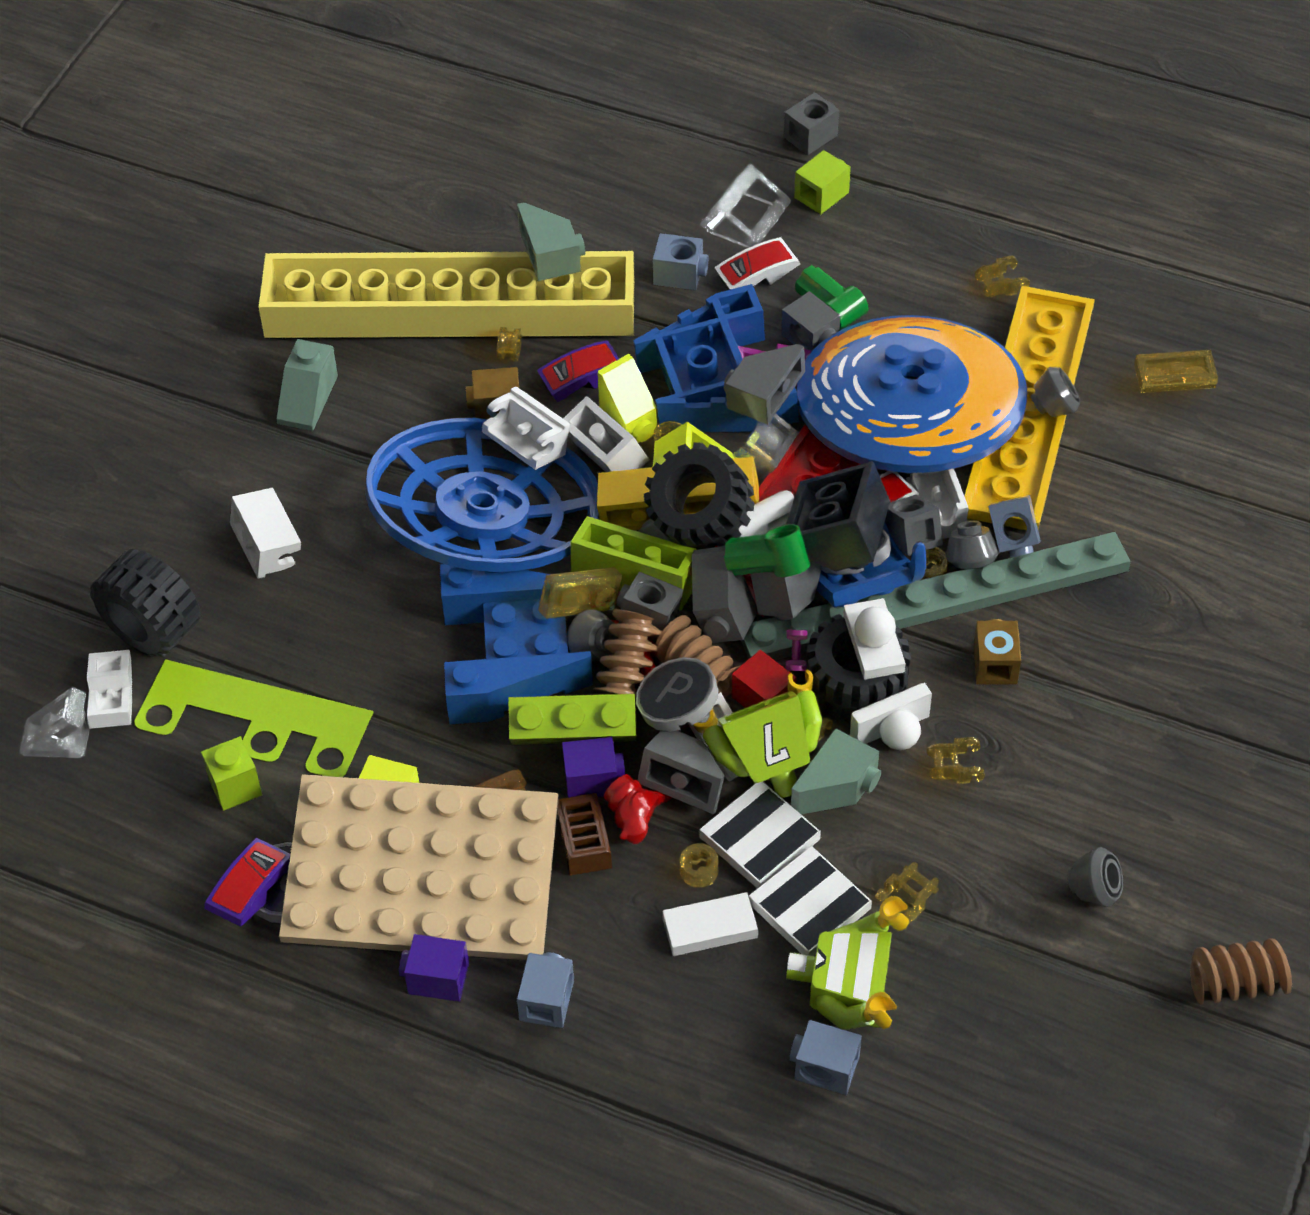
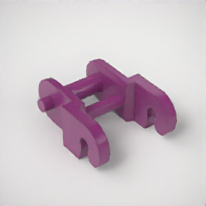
[786,630,808,671]

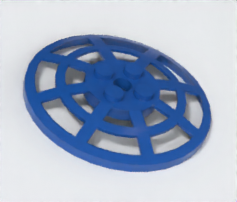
[365,418,599,572]

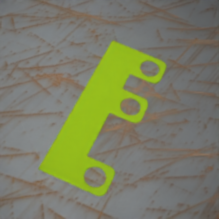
[134,659,374,777]

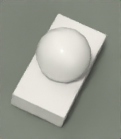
[843,598,906,680]
[850,683,932,750]

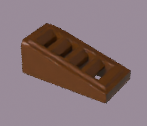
[557,793,612,876]

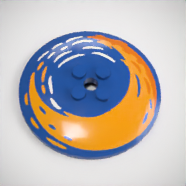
[797,315,1027,473]

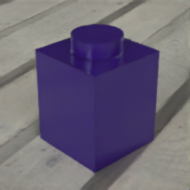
[562,737,625,798]
[399,934,469,1002]

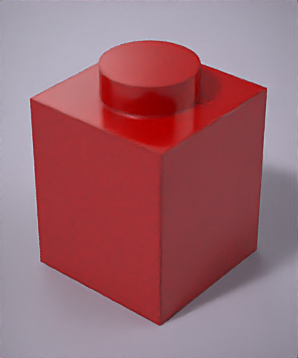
[732,649,797,708]

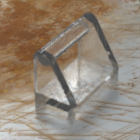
[700,163,790,248]

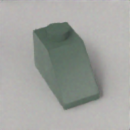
[517,203,585,281]
[276,339,338,431]
[791,729,881,815]

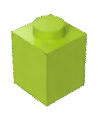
[794,150,851,215]
[201,736,262,811]

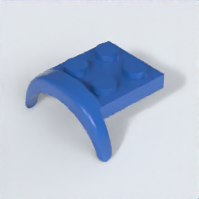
[816,522,926,608]

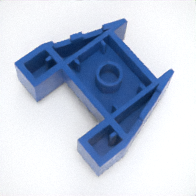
[633,284,799,433]
[440,564,593,724]

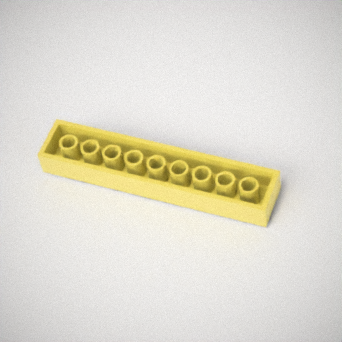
[259,251,634,338]

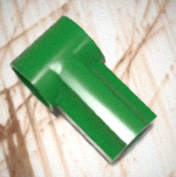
[795,265,869,331]
[724,524,810,577]

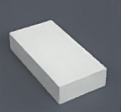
[662,892,758,956]

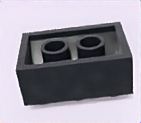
[785,461,890,572]

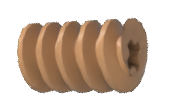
[593,609,662,700]
[655,615,740,698]
[1190,938,1292,1005]

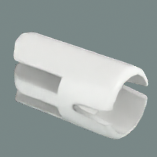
[728,490,794,540]

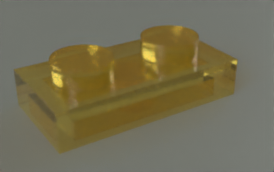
[1134,350,1218,393]
[538,567,622,619]

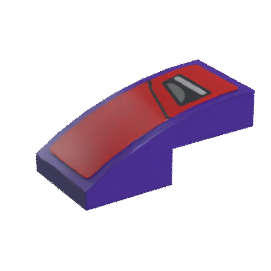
[537,340,619,402]
[204,838,291,927]

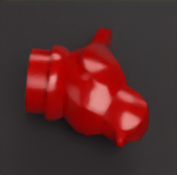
[604,774,672,844]

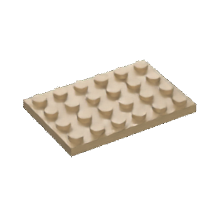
[279,774,558,960]

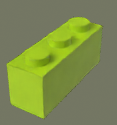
[570,516,697,610]
[508,694,636,745]

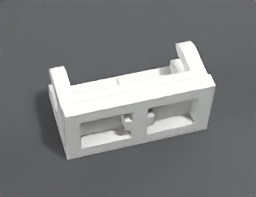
[482,387,570,470]
[906,469,969,539]
[230,488,301,578]

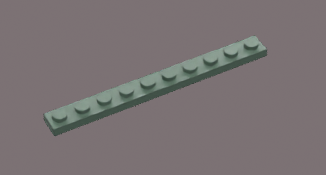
[741,532,1131,660]

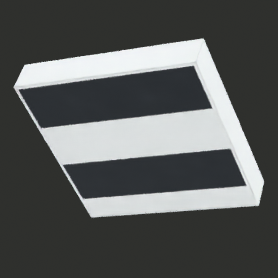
[700,781,821,889]
[748,846,872,956]

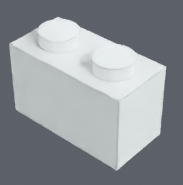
[563,396,649,472]

